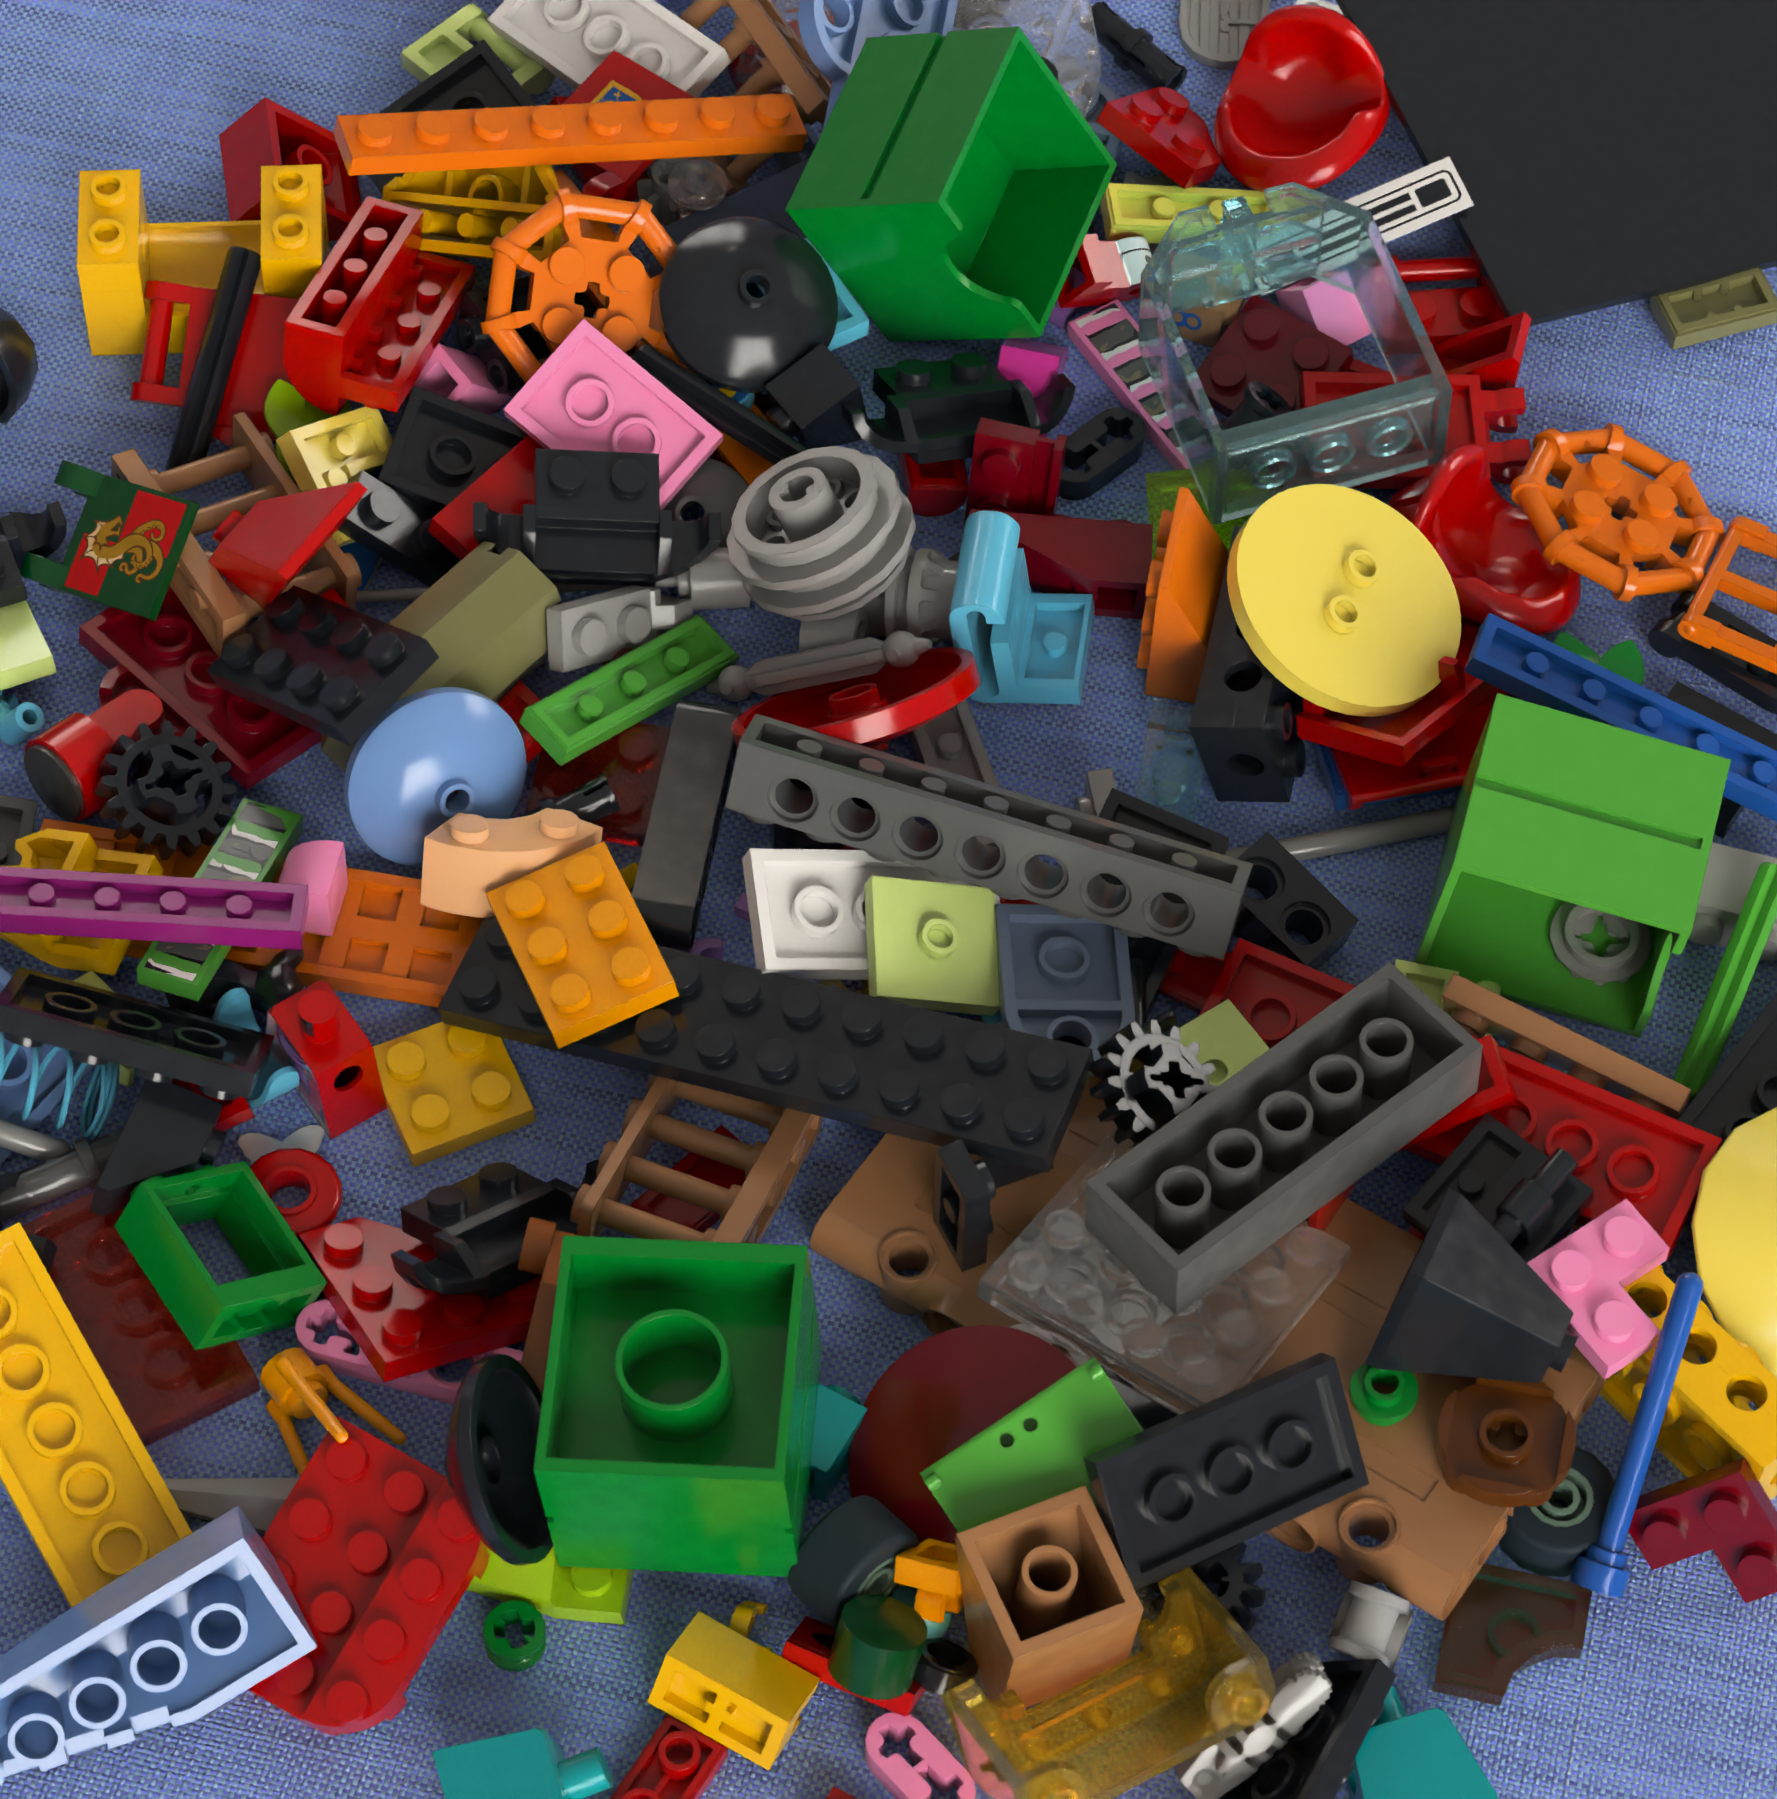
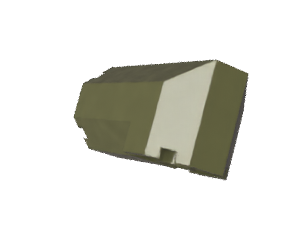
[321,541,561,773]

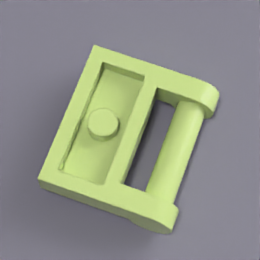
[401,4,555,95]

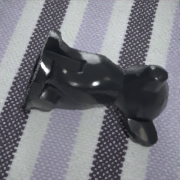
[165,949,304,1017]

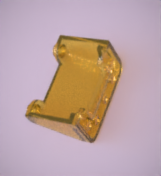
[941,1567,1275,1799]

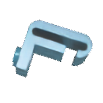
[949,510,1095,704]

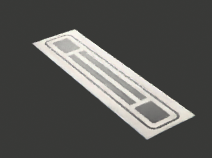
[1238,156,1474,296]

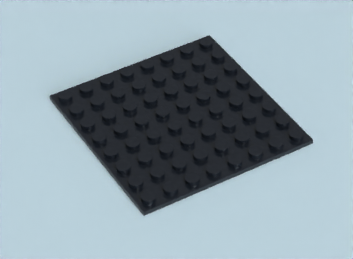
[1336,0,1777,326]

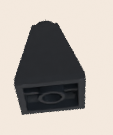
[1365,1188,1579,1383]

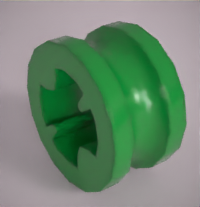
[483,1600,546,1672]

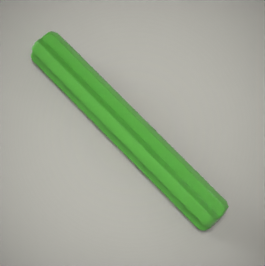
[1673,862,1777,1102]

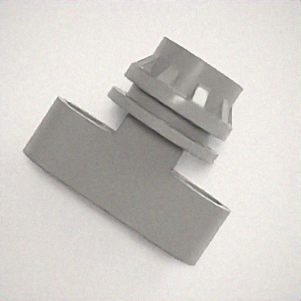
[799,545,958,651]

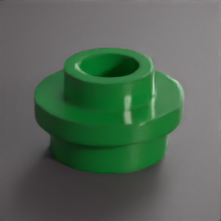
[1349,1363,1418,1426]

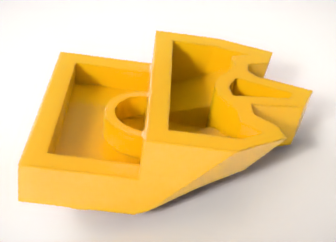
[0,828,164,975]

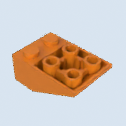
[1136,487,1229,703]

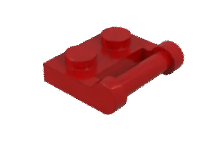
[1376,254,1505,353]

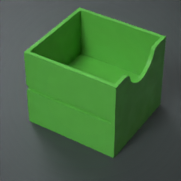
[1414,693,1731,1038]

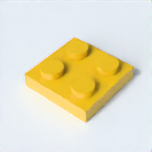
[373,1021,535,1167]

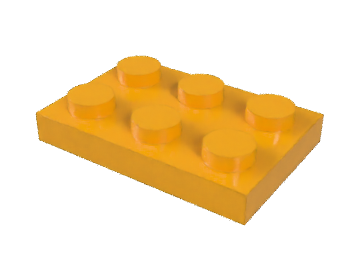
[485,841,679,1049]

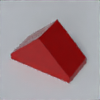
[1424,311,1532,390]

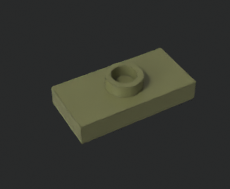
[1649,267,1777,350]

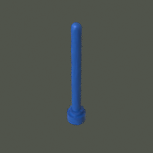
[1570,1272,1704,1597]

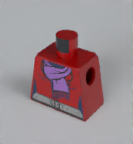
[266,980,386,1140]

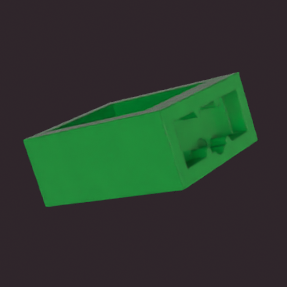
[114,1161,327,1350]

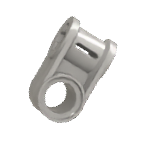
[1327,1580,1414,1670]

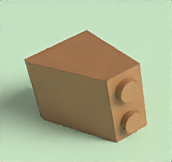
[955,1486,1144,1718]

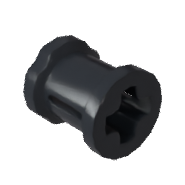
[1213,381,1292,462]

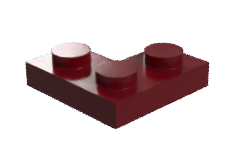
[1629,1457,1777,1603]

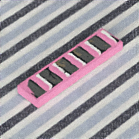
[1067,299,1250,499]

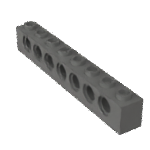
[725,714,1253,960]

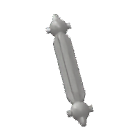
[706,631,932,702]

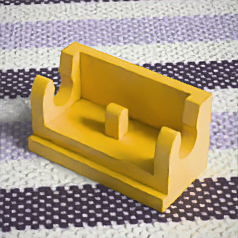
[647,1611,820,1771]

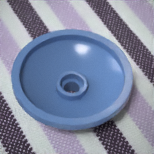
[343,687,527,867]

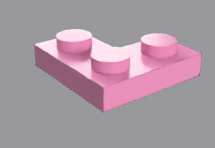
[1527,1198,1670,1380]

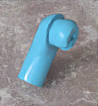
[0,690,45,745]

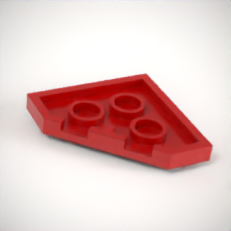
[298,1217,542,1383]

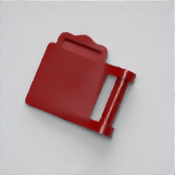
[130,280,299,447]

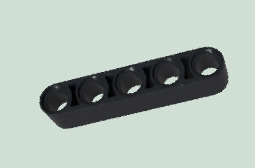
[632,699,741,953]

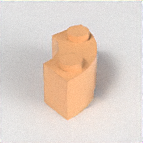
[420,807,603,918]

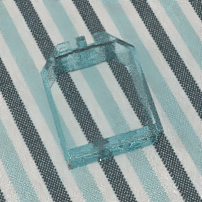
[1138,182,1453,524]

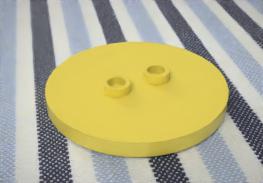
[1227,484,1461,717]

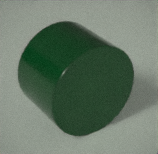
[827,1595,927,1700]

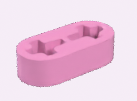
[864,1712,976,1799]

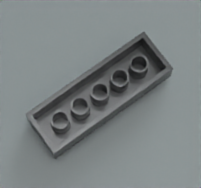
[1085,962,1483,1315]

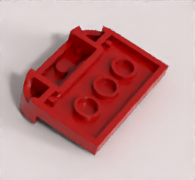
[247,1416,490,1736]

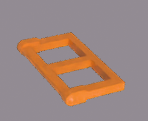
[1678,516,1777,674]

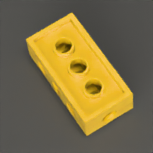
[1599,1264,1777,1501]

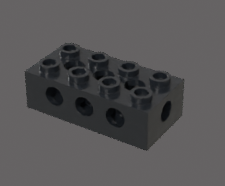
[1189,527,1306,802]

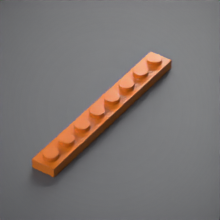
[333,93,808,176]

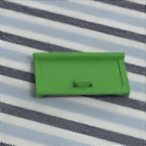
[919,1357,1144,1533]

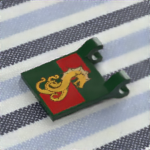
[20,460,200,621]

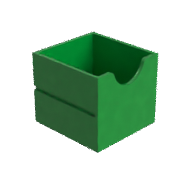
[785,26,1117,342]
[533,1235,822,1577]

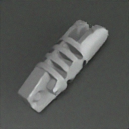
[1176,1651,1333,1799]

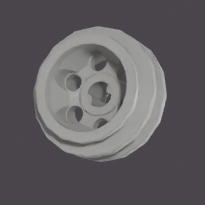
[726,446,916,622]

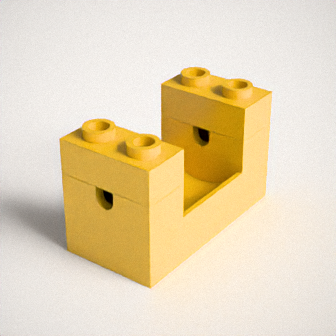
[77,164,330,356]

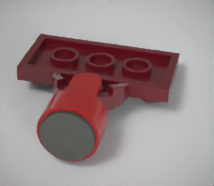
[24,585,321,822]

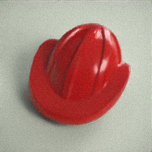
[1214,4,1391,194]
[1389,443,1581,636]

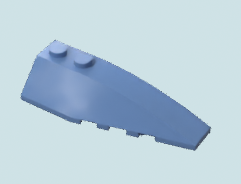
[0,1505,317,1785]

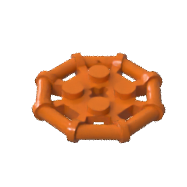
[480,187,682,384]
[1511,423,1725,602]

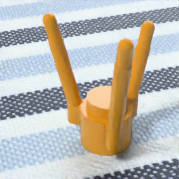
[260,1347,407,1477]

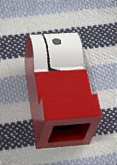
[1057,234,1160,308]

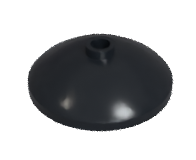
[657,216,838,393]
[444,1354,553,1566]

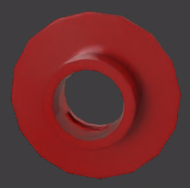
[250,1148,342,1238]

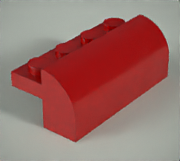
[283,196,476,416]

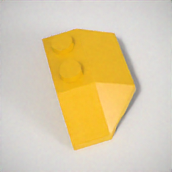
[382,165,562,261]

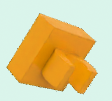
[894,1538,963,1623]

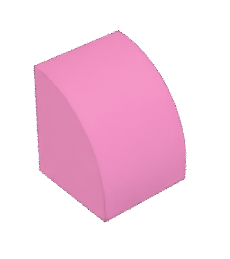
[1275,266,1376,346]
[408,344,511,415]
[278,840,349,937]

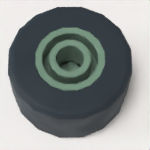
[1498,1447,1615,1577]
[788,1495,920,1629]

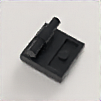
[1403,1113,1594,1263]

